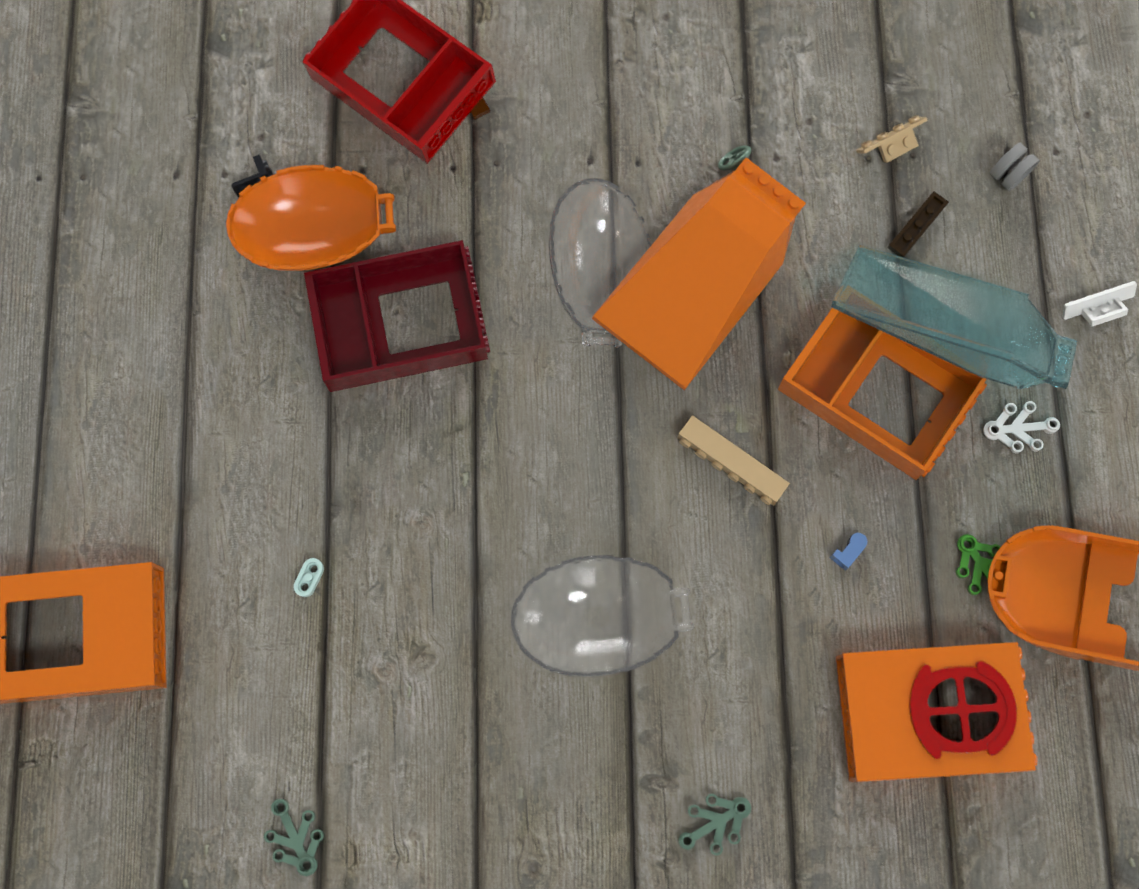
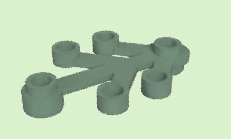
[678,794,751,856]
[264,799,324,876]

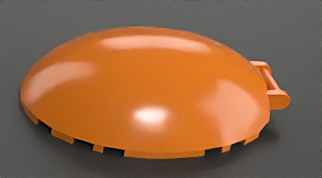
[226,165,396,271]

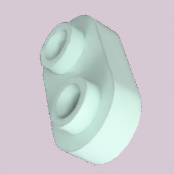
[294,558,324,597]

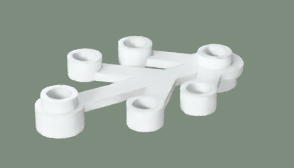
[983,401,1060,454]

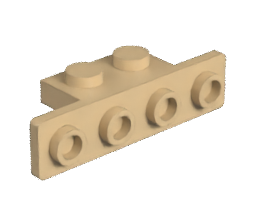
[856,115,928,163]

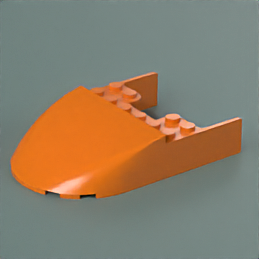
[987,526,1139,671]

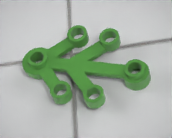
[956,534,1000,595]

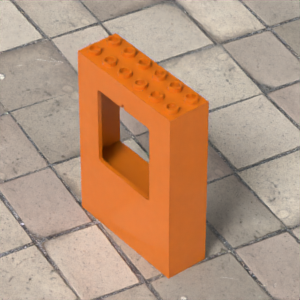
[778,287,988,480]
[0,562,167,704]

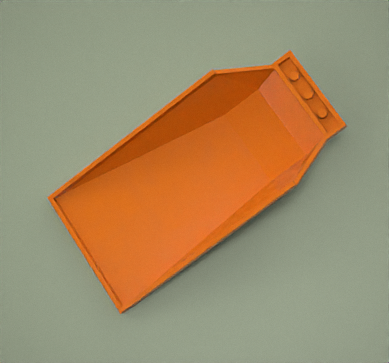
[592,157,806,390]

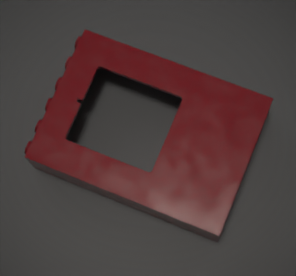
[304,240,490,392]

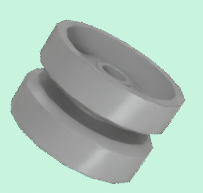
[990,142,1040,191]

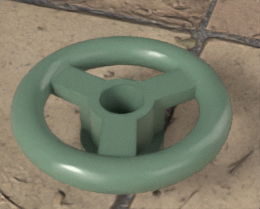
[718,145,751,171]

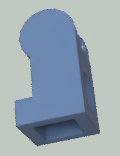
[830,533,867,571]

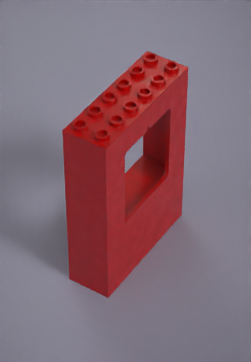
[302,0,496,164]

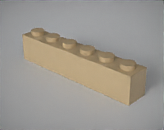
[677,415,790,506]

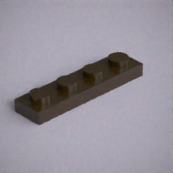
[887,191,949,259]

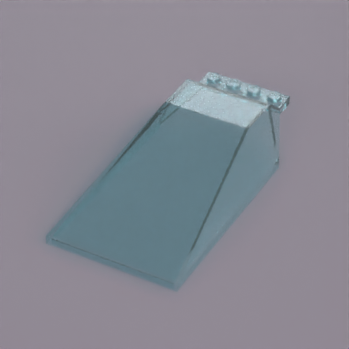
[831,245,1077,389]

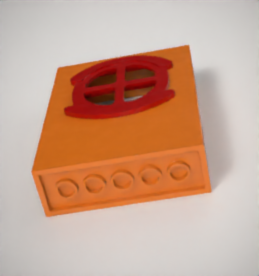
[836,642,1038,782]

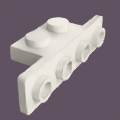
[1062,281,1137,327]

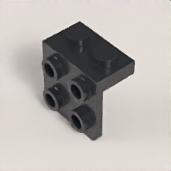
[231,154,274,198]

